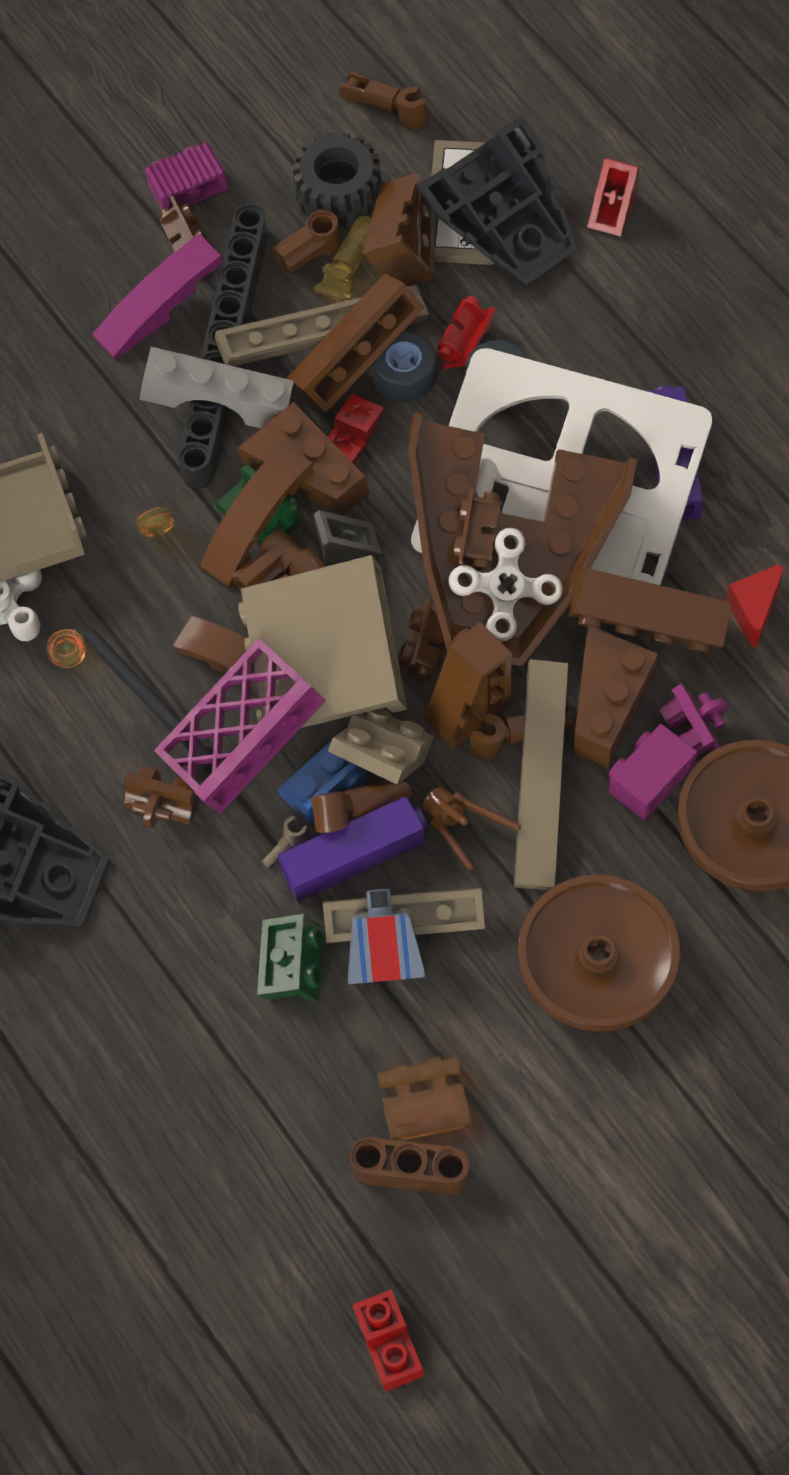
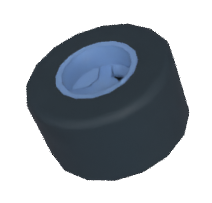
[372,331,436,402]

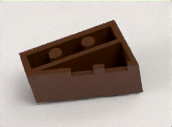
[362,173,434,286]
[238,402,369,516]
[424,622,512,750]
[574,627,658,768]

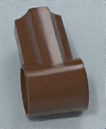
[272,209,341,274]
[232,529,304,592]

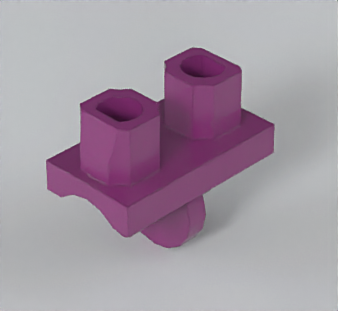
[659,684,729,756]

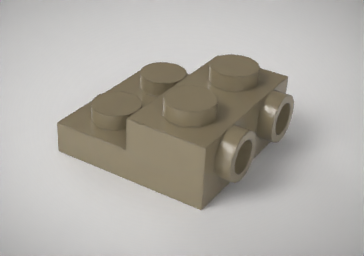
[328,708,434,784]

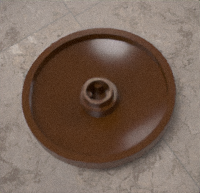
[678,740,789,891]
[518,875,680,1032]

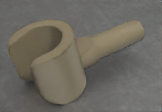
[262,816,307,868]

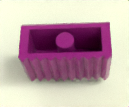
[145,142,228,211]

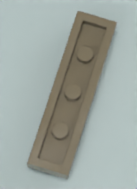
[323,888,485,943]

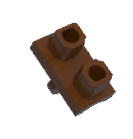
[124,766,194,828]

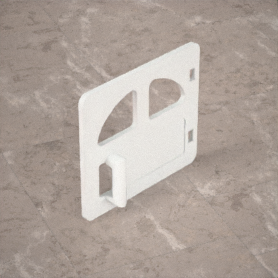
[411,348,712,585]

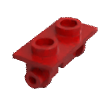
[437,296,497,370]

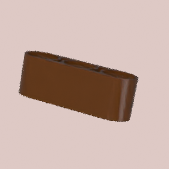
[349,1137,470,1194]

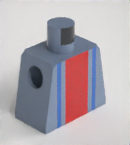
[348,889,425,984]

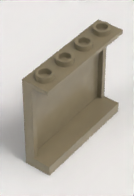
[0,433,87,582]
[238,555,407,728]

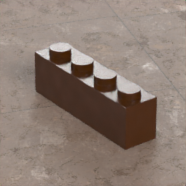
[286,274,425,413]
[568,568,732,654]

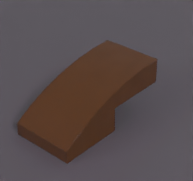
[173,616,246,675]

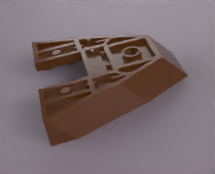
[408,413,637,666]

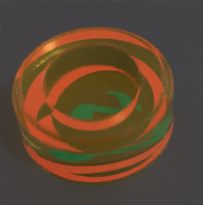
[136,507,175,537]
[47,629,86,668]

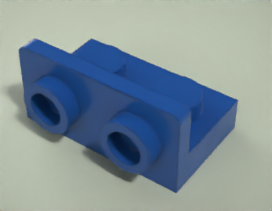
[278,741,366,824]

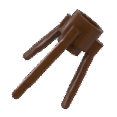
[423,787,521,872]

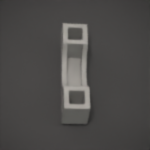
[139,347,294,428]

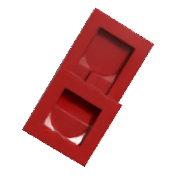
[328,394,384,465]

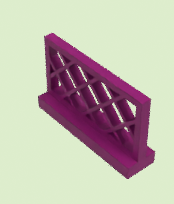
[154,638,326,814]

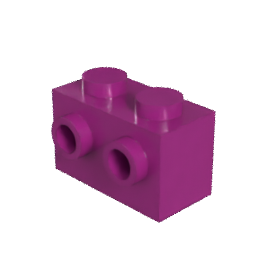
[609,724,697,821]

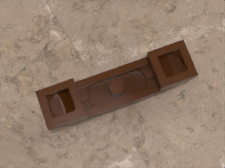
[200,444,314,588]

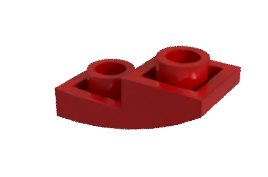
[352,1289,424,1392]

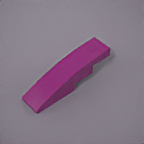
[92,234,222,360]

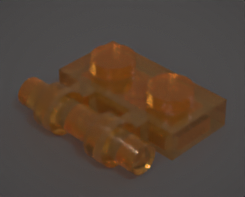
[377,1056,471,1141]

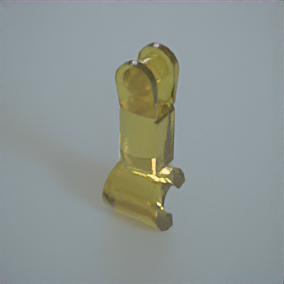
[313,216,372,302]

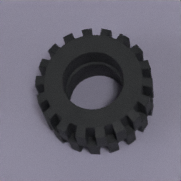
[293,132,382,229]

